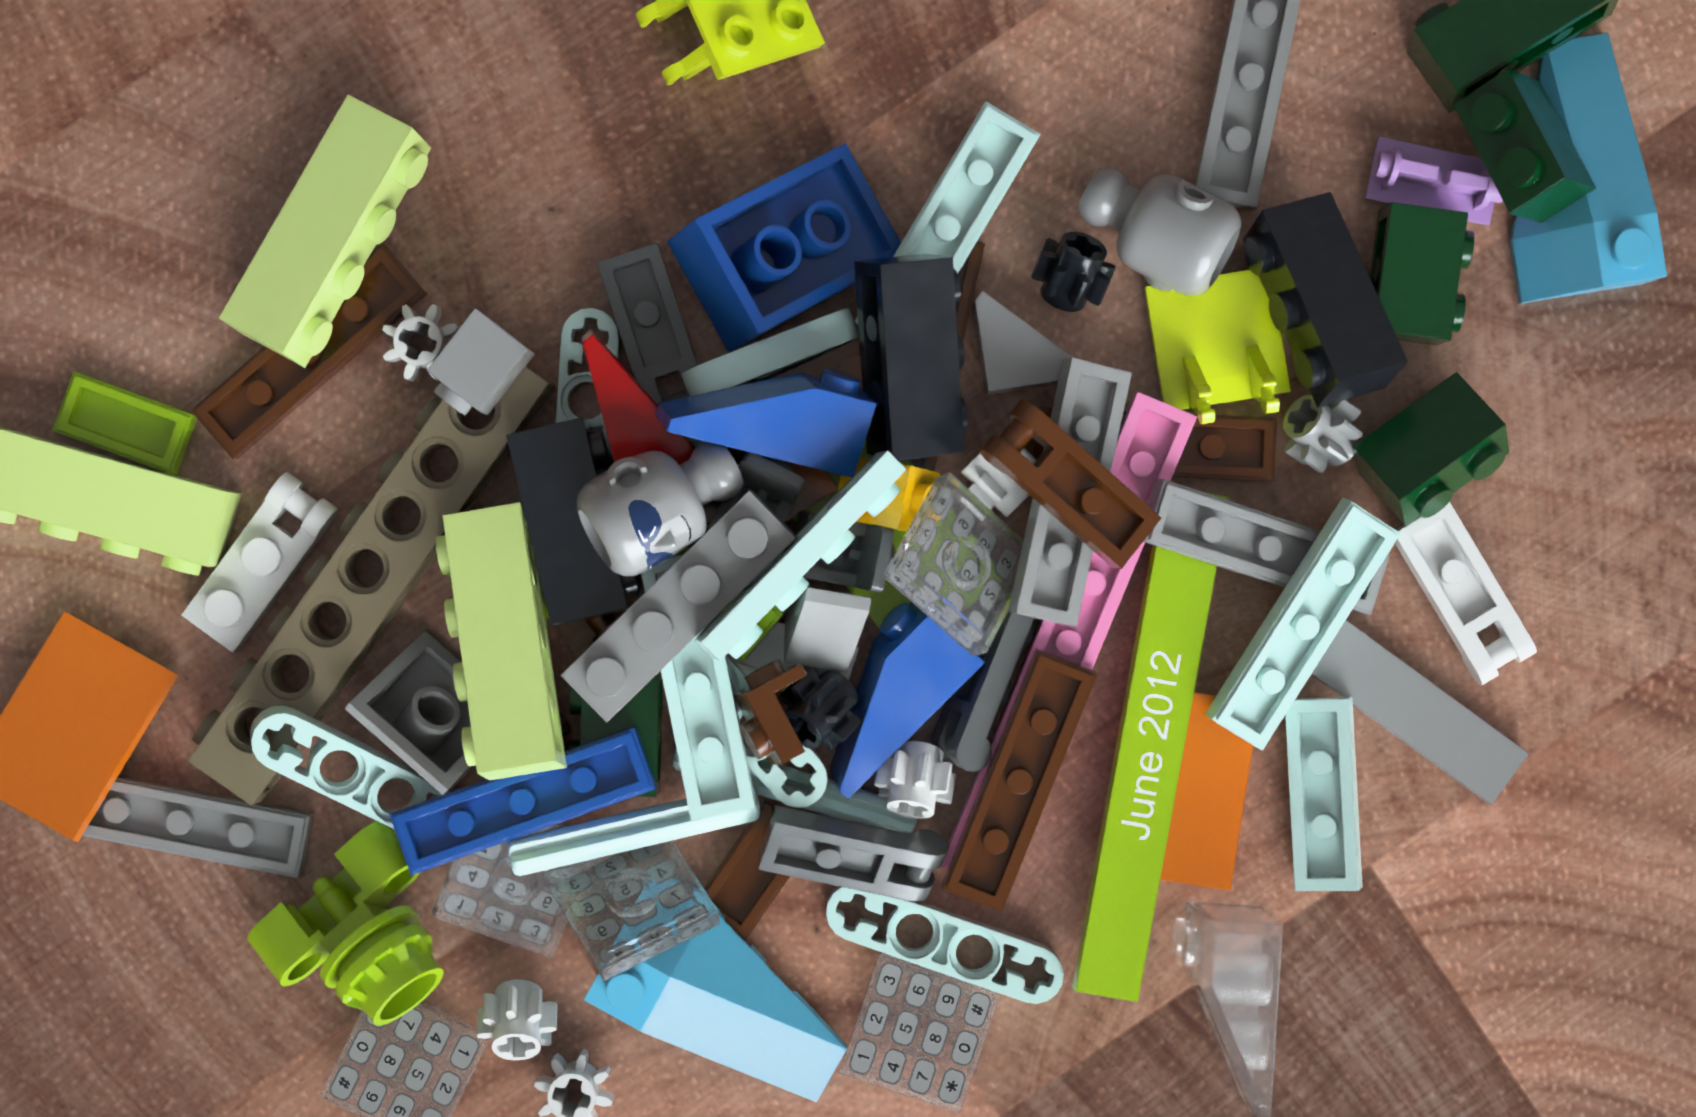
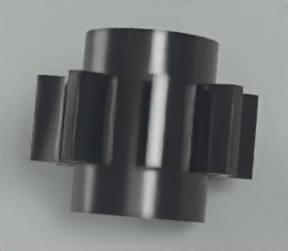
[1031,232,1116,312]
[779,668,862,751]

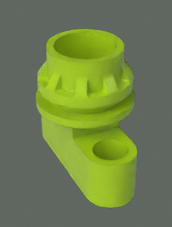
[247,821,444,1026]

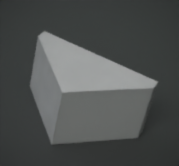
[972,291,1072,395]
[784,587,871,672]

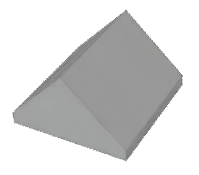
[345,630,474,795]

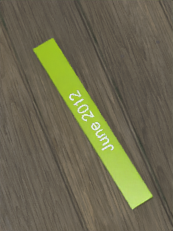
[1072,492,1229,1002]

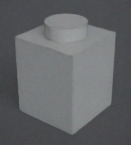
[427,308,535,416]

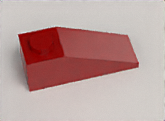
[582,329,696,465]

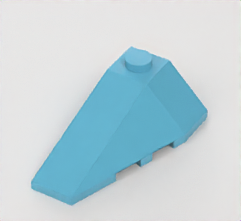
[1509,33,1667,304]
[584,874,848,1102]

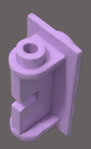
[1365,136,1502,226]

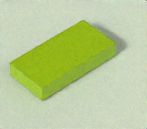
[52,371,198,475]

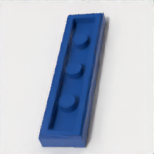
[389,726,658,875]

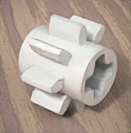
[382,304,460,382]
[961,448,1036,517]
[874,741,956,819]
[477,979,558,1060]
[534,1049,615,1117]

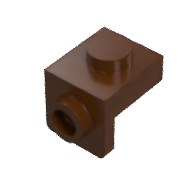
[735,659,807,765]

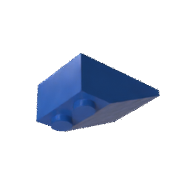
[667,143,901,353]

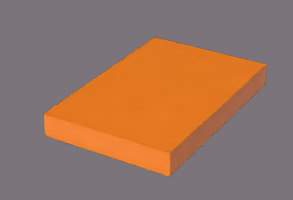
[0,611,179,842]
[1160,692,1253,891]

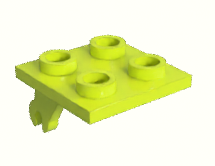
[635,0,825,86]
[1144,270,1291,424]

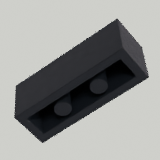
[1243,192,1408,408]
[854,254,968,461]
[506,417,640,627]

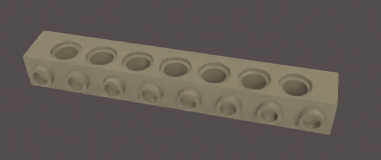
[188,366,556,806]

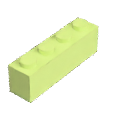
[219,95,431,368]
[0,426,242,575]
[436,502,567,780]

